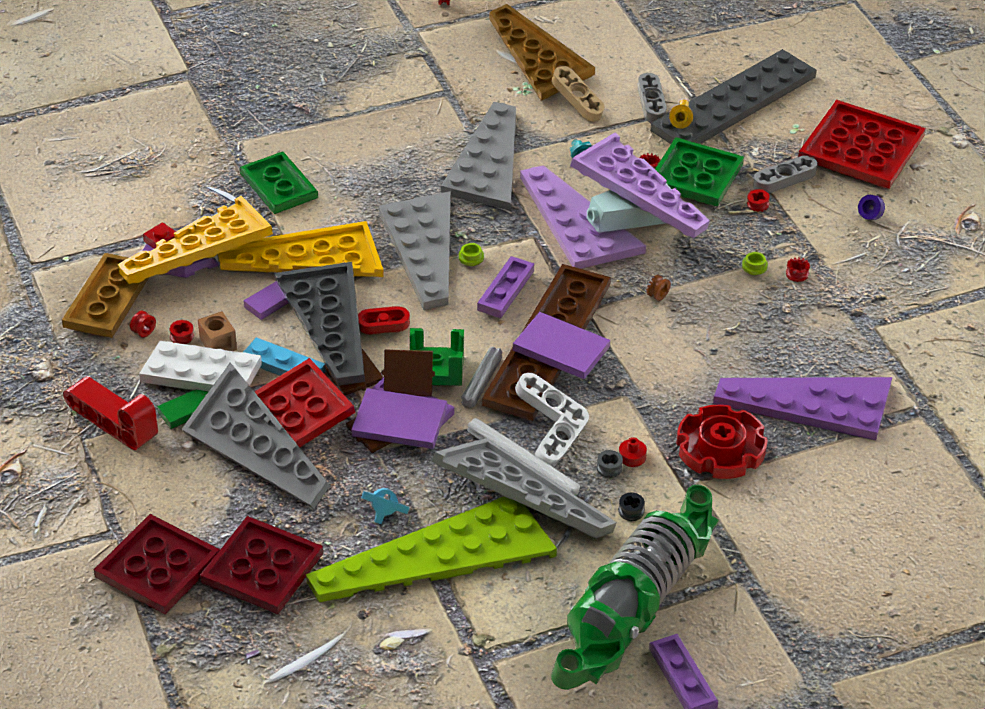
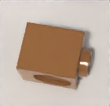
[198,311,237,351]

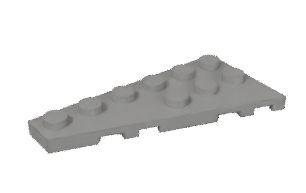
[379,191,451,310]
[432,438,617,538]

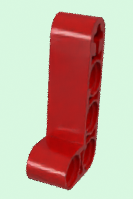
[63,376,158,450]

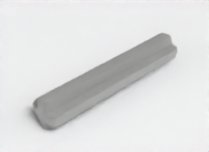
[461,346,502,408]

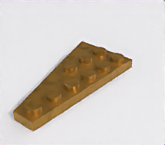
[489,4,595,101]

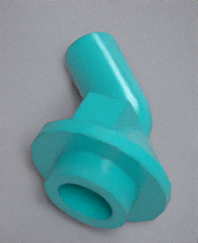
[570,139,592,158]

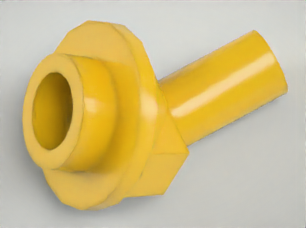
[669,100,693,129]

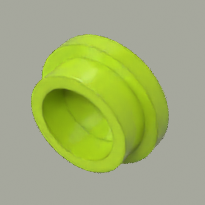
[459,243,484,266]
[742,252,768,275]

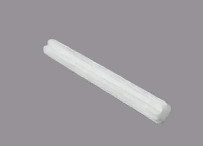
[467,418,580,496]

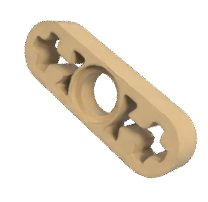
[552,66,605,122]

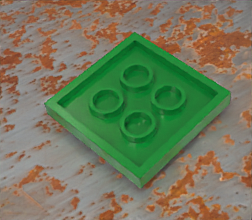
[655,137,744,207]

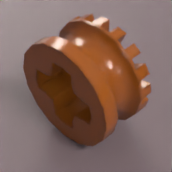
[646,274,671,301]

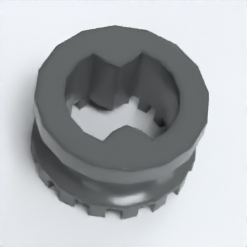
[597,450,623,478]

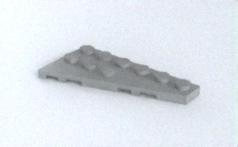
[441,102,516,211]
[182,362,330,509]

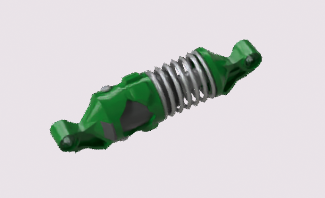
[551,485,719,690]

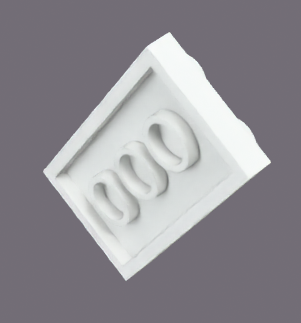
[139,341,262,391]

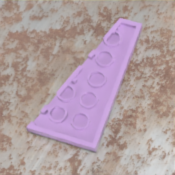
[570,133,710,238]
[520,165,646,269]

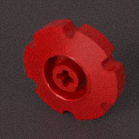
[676,405,768,479]

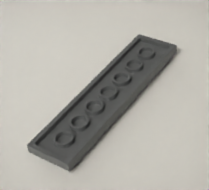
[650,49,817,144]

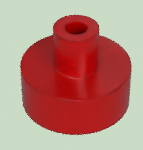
[619,437,647,467]

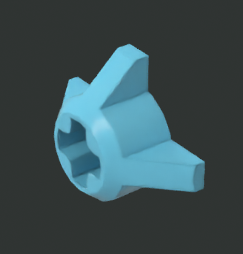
[361,488,410,524]

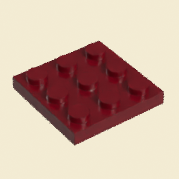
[93,514,220,615]
[200,516,324,614]

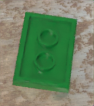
[240,151,318,214]

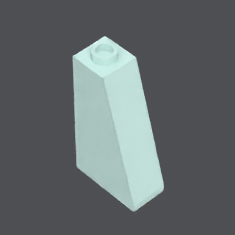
[586,183,671,233]

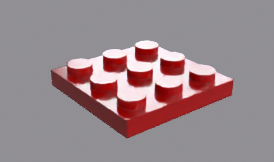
[255,358,356,448]

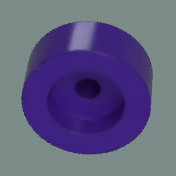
[858,194,885,220]

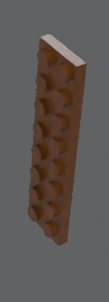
[482,264,611,421]

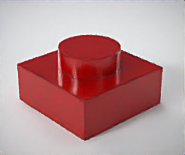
[143,222,176,249]

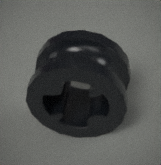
[618,492,645,521]

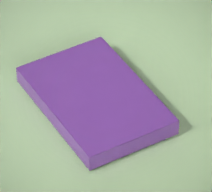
[513,312,610,379]
[352,388,447,449]

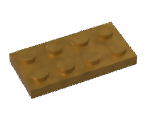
[62,253,149,338]

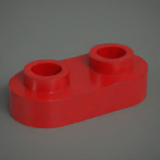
[358,306,410,335]

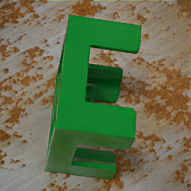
[410,328,464,386]

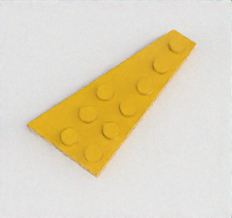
[118,196,273,284]

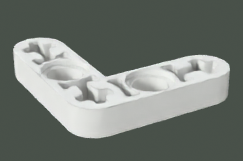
[515,373,589,467]

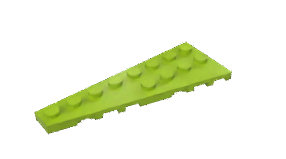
[306,496,557,602]

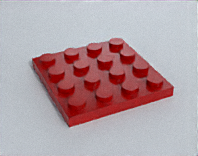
[798,99,926,189]

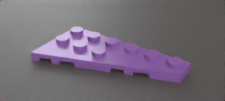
[713,377,892,440]

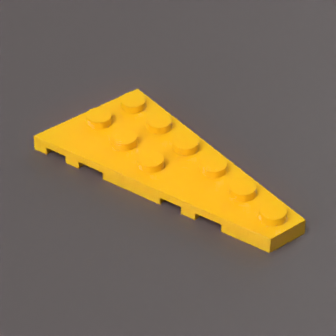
[217,221,384,277]

